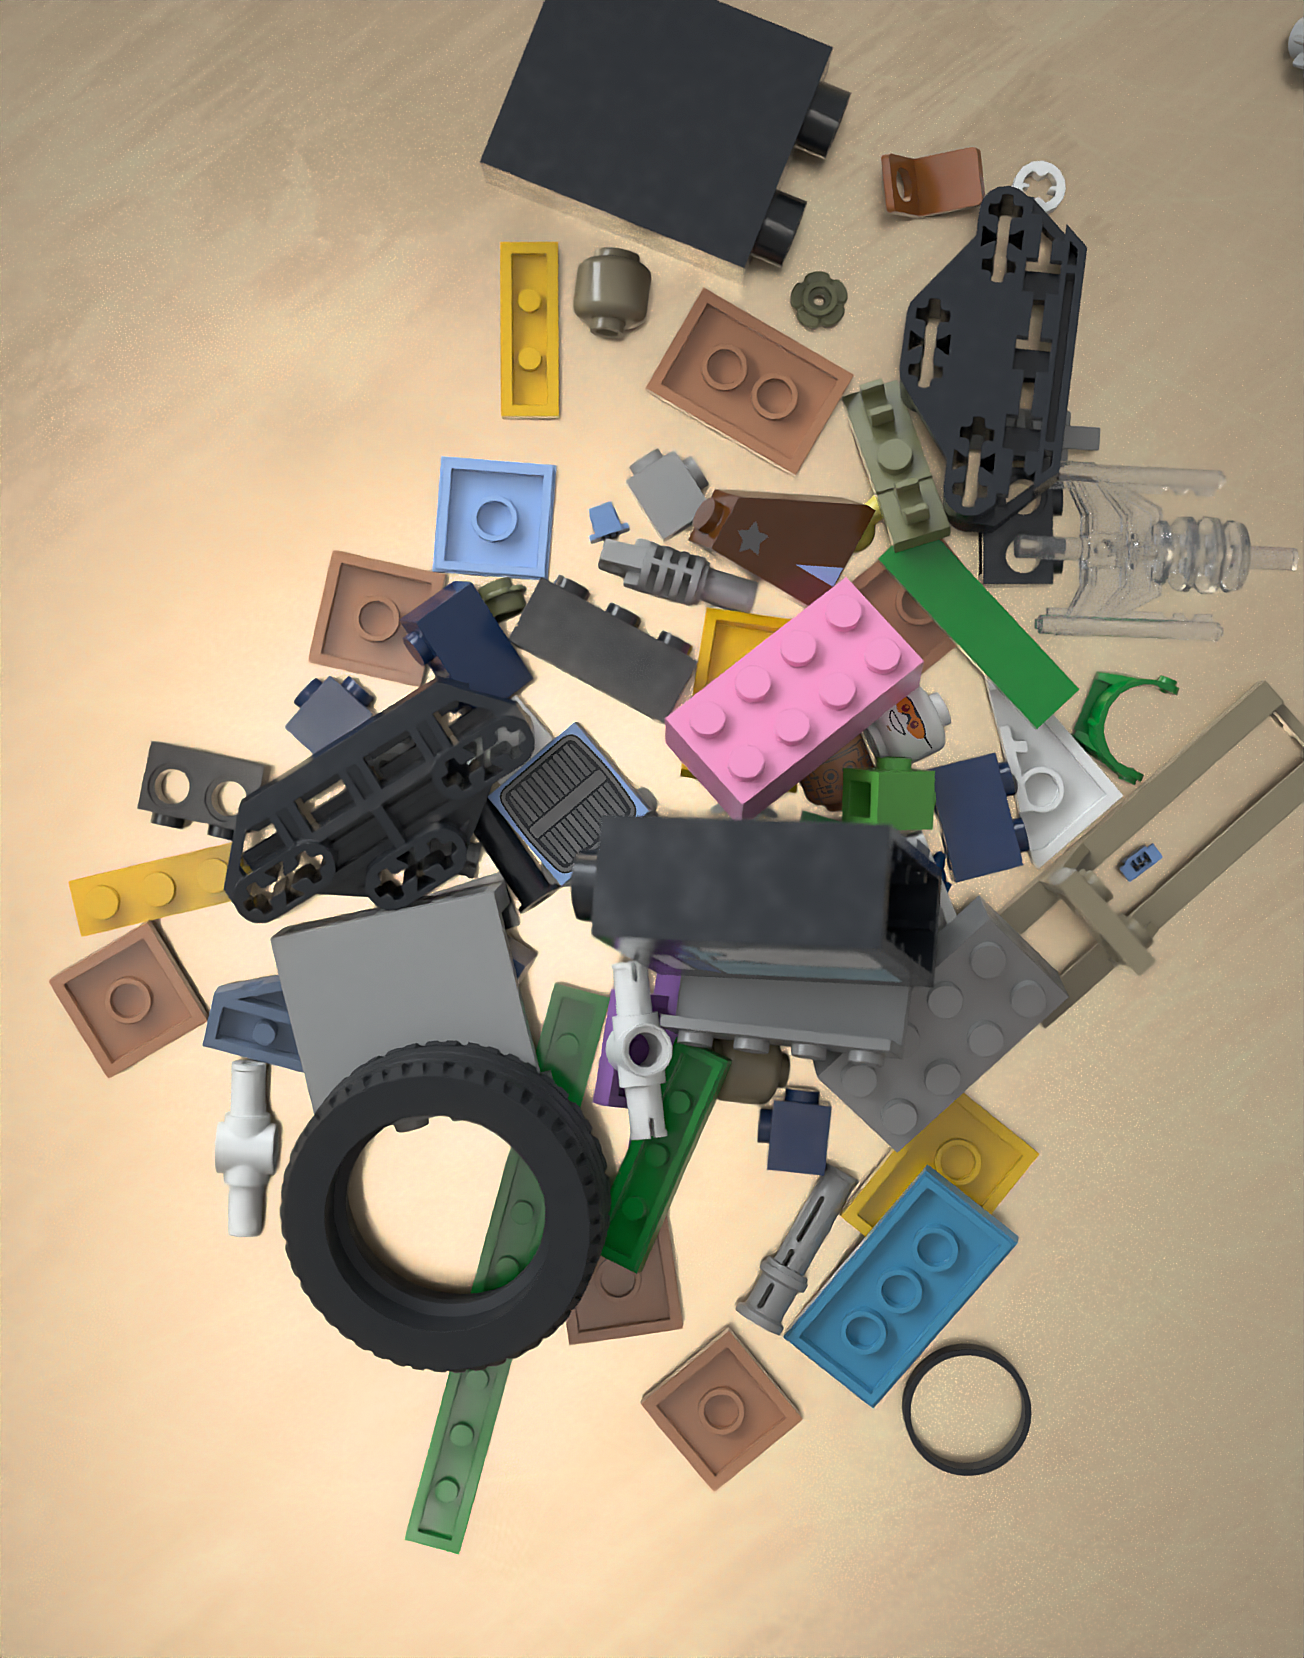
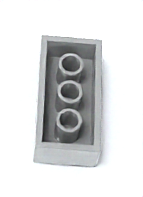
[813,895,1069,1152]

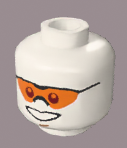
[863,686,952,764]

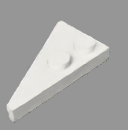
[984,676,1123,869]

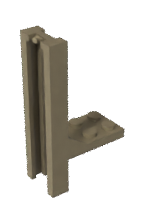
[997,680,1304,1029]

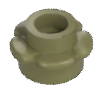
[791,271,848,329]
[478,577,527,623]

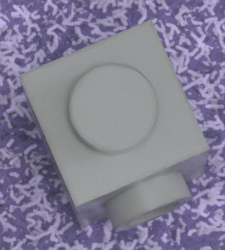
[625,448,709,544]

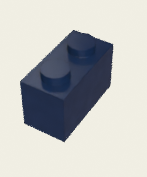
[399,581,534,715]
[925,752,1030,883]

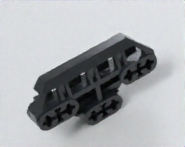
[899,186,1087,533]
[223,676,535,924]

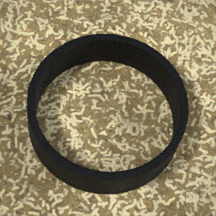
[902,1343,1032,1476]

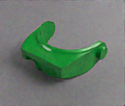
[1071,671,1180,785]

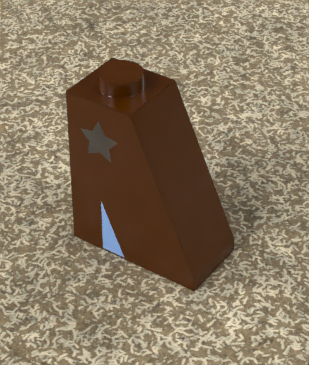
[688,489,876,608]

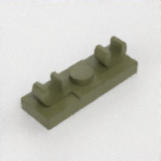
[842,378,951,553]

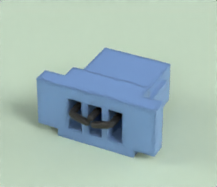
[588,501,630,545]
[1119,843,1163,882]

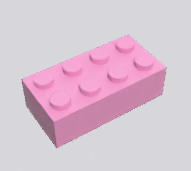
[665,577,924,820]

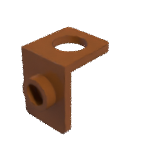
[881,147,985,219]

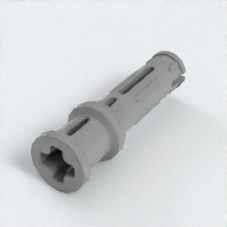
[735,1163,859,1336]

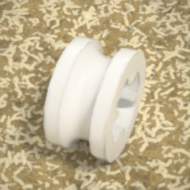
[1012,161,1066,214]

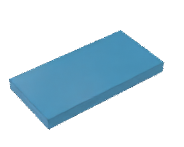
[783,1164,1019,1408]

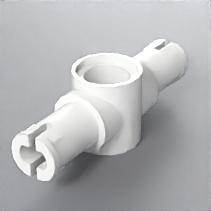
[606,961,673,1140]
[215,1060,279,1237]

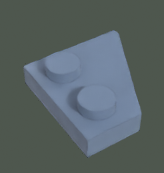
[202,975,303,1073]

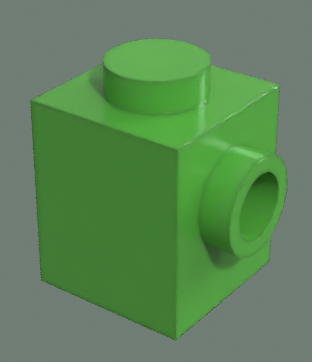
[842,756,936,830]

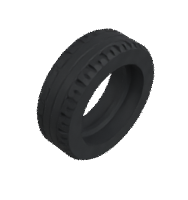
[279,1040,611,1373]

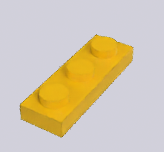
[500,242,559,419]
[68,842,252,937]

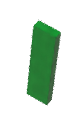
[877,539,1080,730]
[600,1037,733,1274]

